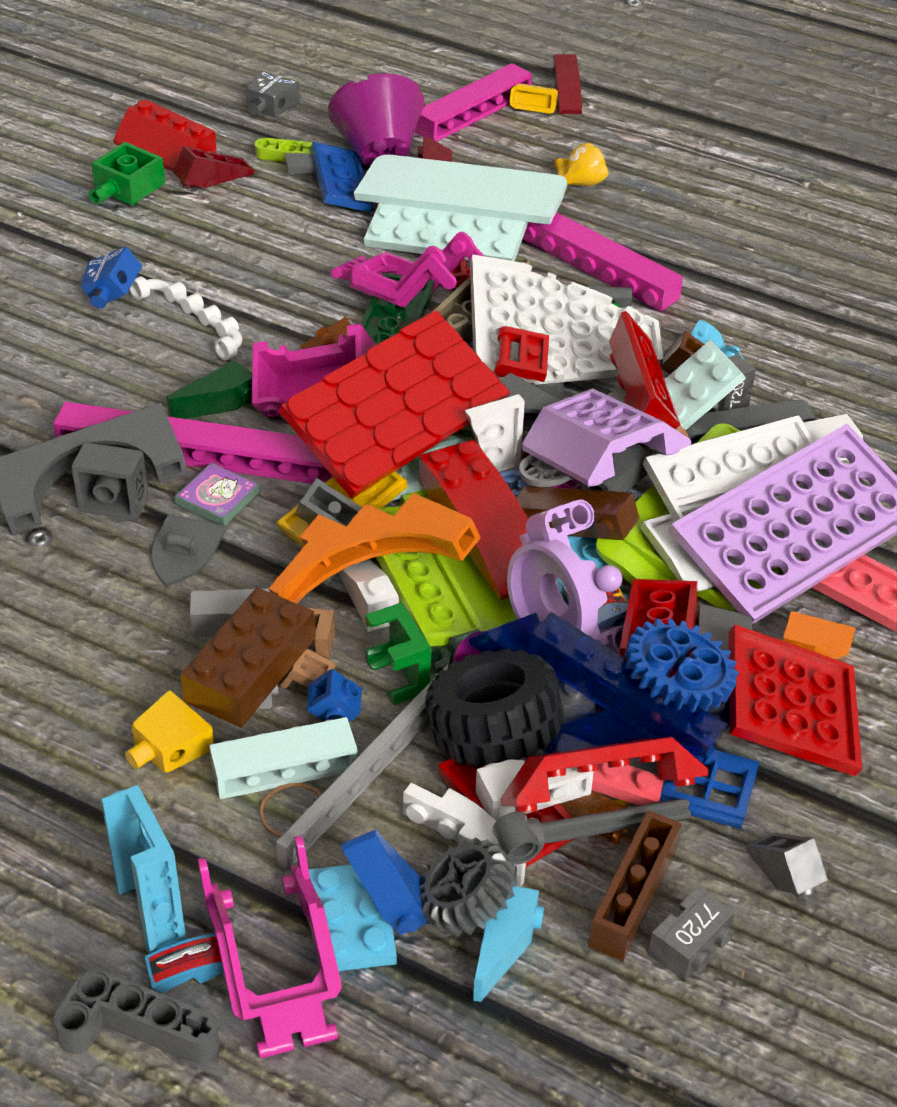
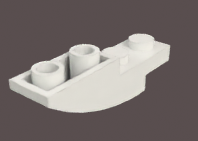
[403,783,526,887]

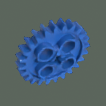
[624,618,739,712]

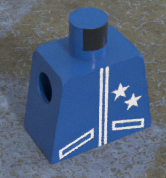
[81,246,143,308]

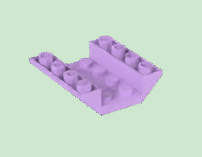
[522,389,691,486]

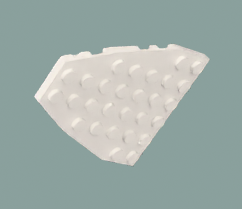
[470,255,664,385]

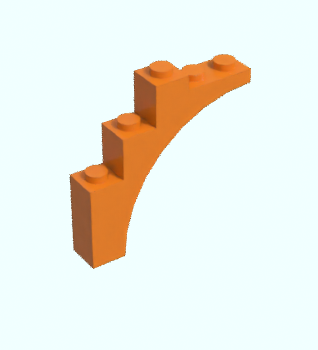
[269,493,481,604]

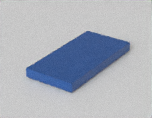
[310,142,373,212]

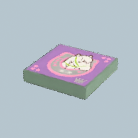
[174,462,260,525]

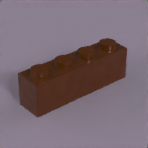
[516,486,640,540]
[588,810,682,962]

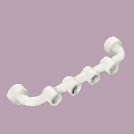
[129,276,243,360]

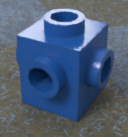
[306,668,362,722]

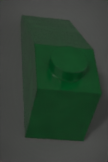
[166,360,252,419]

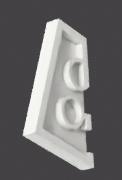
[465,394,525,472]

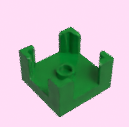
[365,602,431,705]

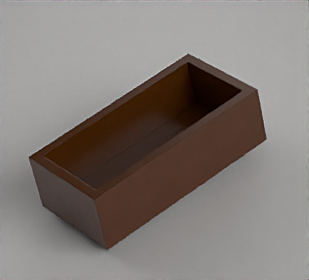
[180,587,315,728]

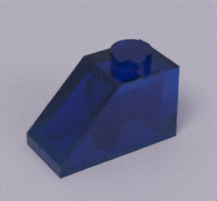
[468,612,551,656]

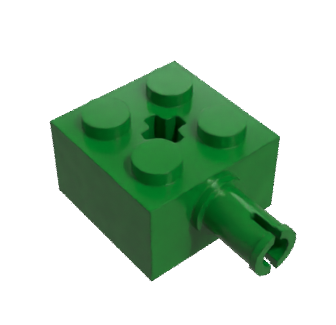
[89,142,165,205]

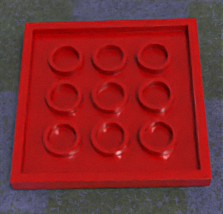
[728,624,862,776]

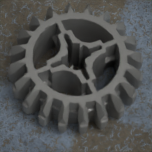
[419,837,517,937]

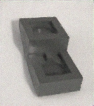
[285,153,318,181]

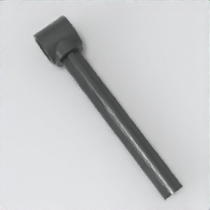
[493,798,691,865]

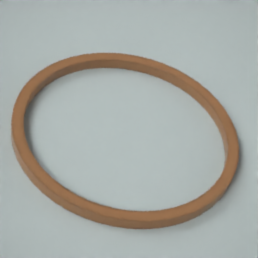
[260,783,322,837]

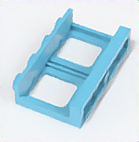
[101,785,186,954]

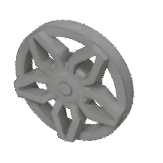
[519,454,574,487]

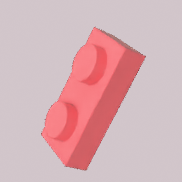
[591,762,664,806]

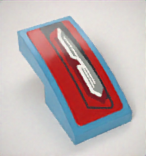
[144,933,224,993]

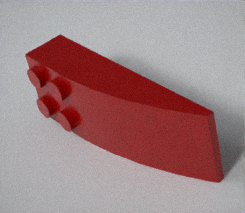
[419,439,558,600]

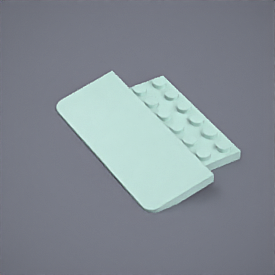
[354,155,567,261]

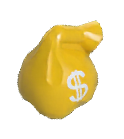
[554,143,609,186]

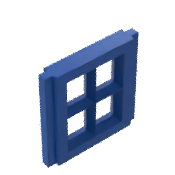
[659,740,760,829]

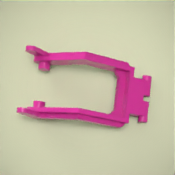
[331,231,485,307]
[197,835,342,1059]

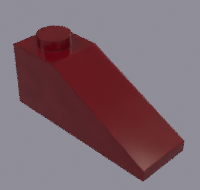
[173,146,255,188]

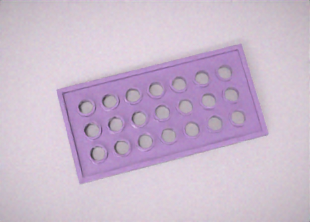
[668,424,897,624]

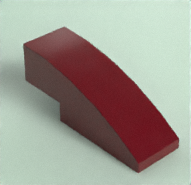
[552,54,582,114]

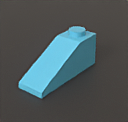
[473,886,545,1002]

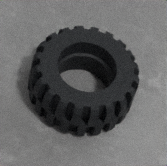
[425,649,564,768]

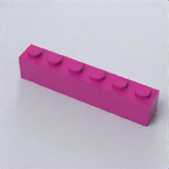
[415,63,532,142]

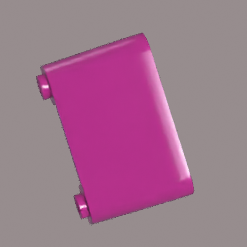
[252,323,375,417]

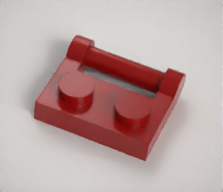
[494,326,549,382]

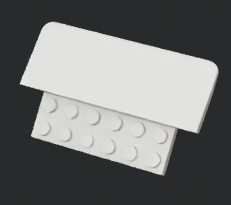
[640,415,884,591]

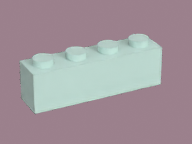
[209,717,357,799]

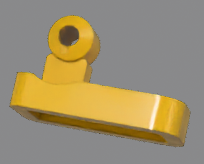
[510,84,558,114]

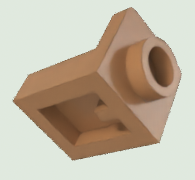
[308,608,336,660]
[280,649,336,689]

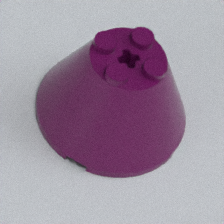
[328,73,424,166]

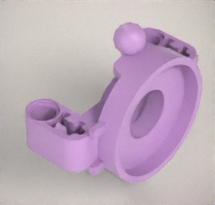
[507,500,624,669]

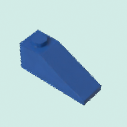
[341,829,429,935]

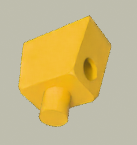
[125,690,214,773]

